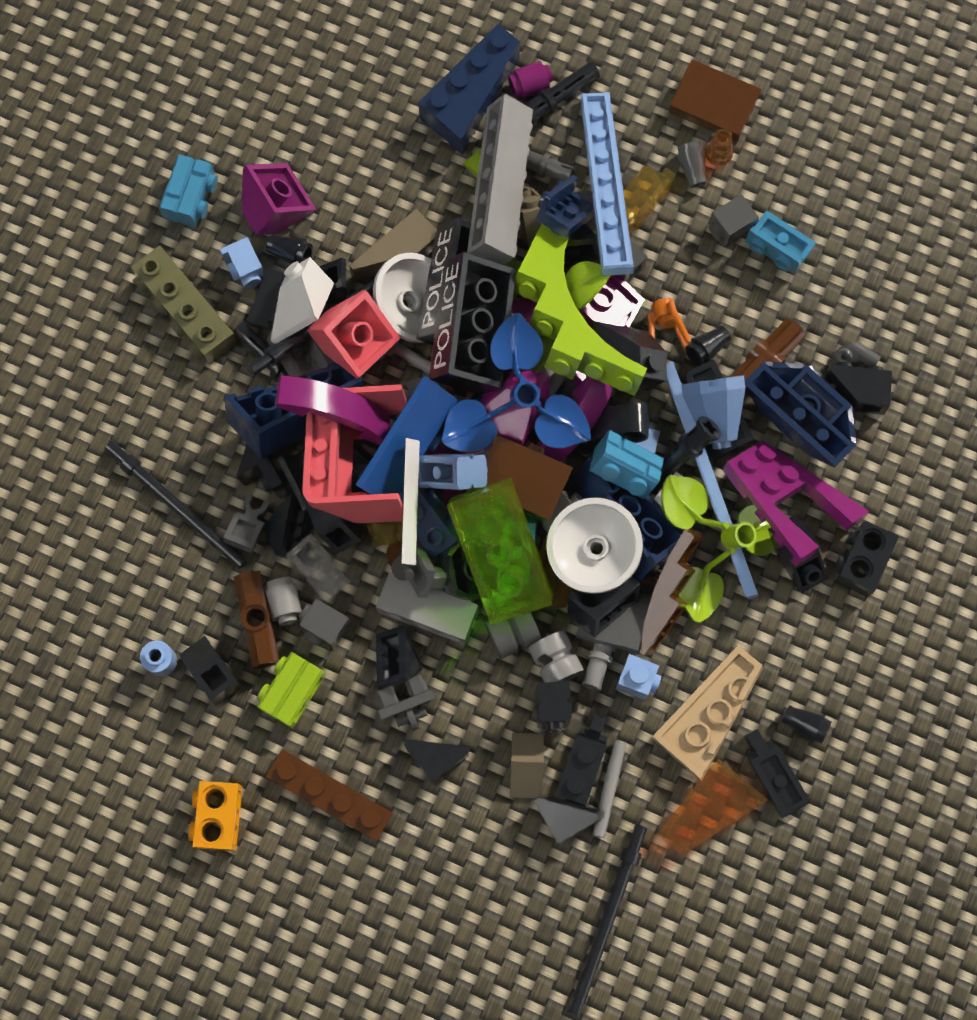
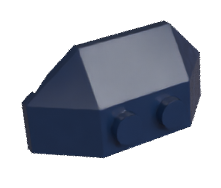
[745,361,857,468]

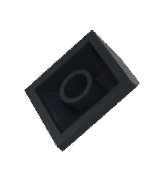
[593,321,667,391]

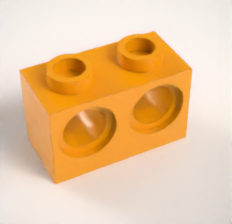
[188,781,243,851]

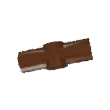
[730,318,806,400]
[233,570,280,669]

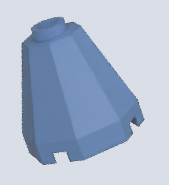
[681,375,745,449]

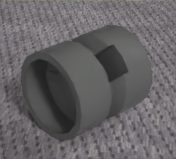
[485,604,541,659]

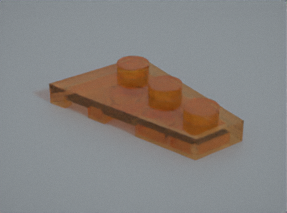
[656,758,768,855]

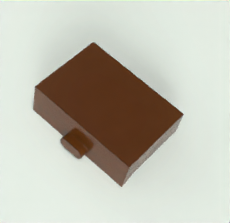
[669,59,762,142]
[477,435,573,520]

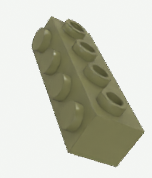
[131,245,237,365]

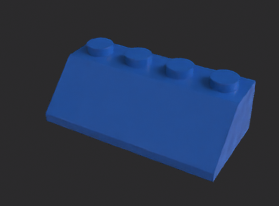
[356,376,458,502]

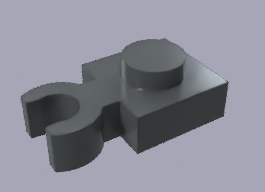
[223,495,268,553]

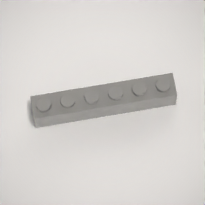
[467,93,533,265]

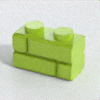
[257,652,326,729]

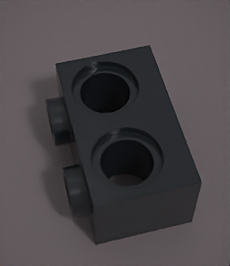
[833,520,899,597]
[567,576,640,637]

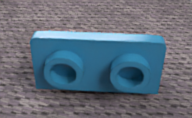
[745,210,816,274]

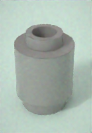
[265,577,302,626]

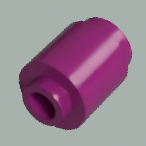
[508,61,553,98]

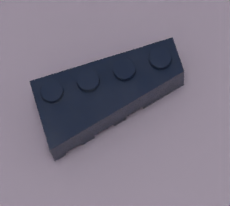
[418,24,520,154]
[224,364,363,459]
[570,456,683,583]

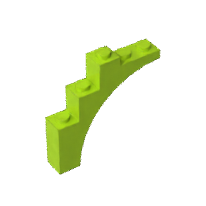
[514,224,647,396]

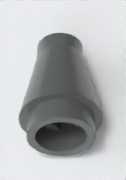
[676,141,707,188]

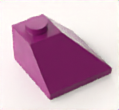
[242,163,316,235]
[480,369,550,445]

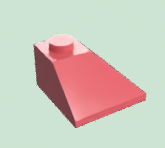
[307,290,400,378]

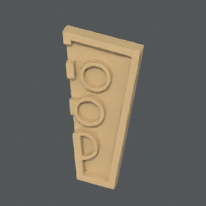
[652,645,763,781]

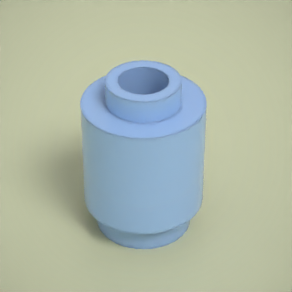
[140,640,177,677]

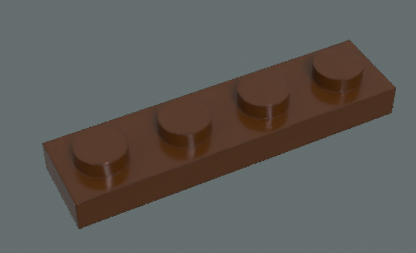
[266,749,393,842]

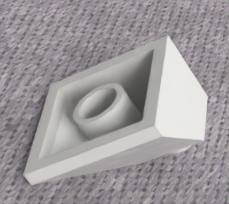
[271,257,334,344]

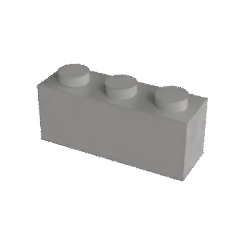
[376,572,478,645]

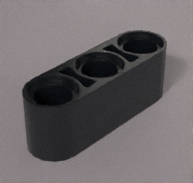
[571,402,649,455]

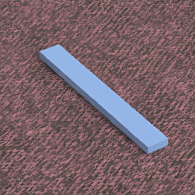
[580,92,634,276]
[666,361,758,600]

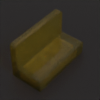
[623,165,676,230]

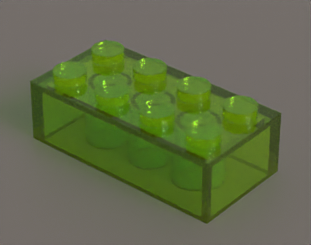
[447,477,554,624]

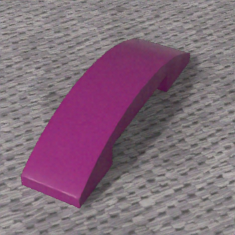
[275,375,390,445]
[524,376,613,462]

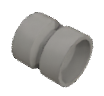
[528,630,584,683]

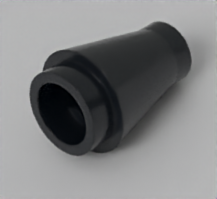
[266,235,313,264]
[685,326,731,366]
[782,705,832,745]

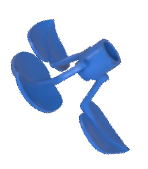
[442,313,591,452]

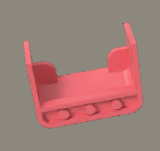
[303,385,407,523]

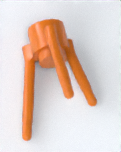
[646,298,691,355]

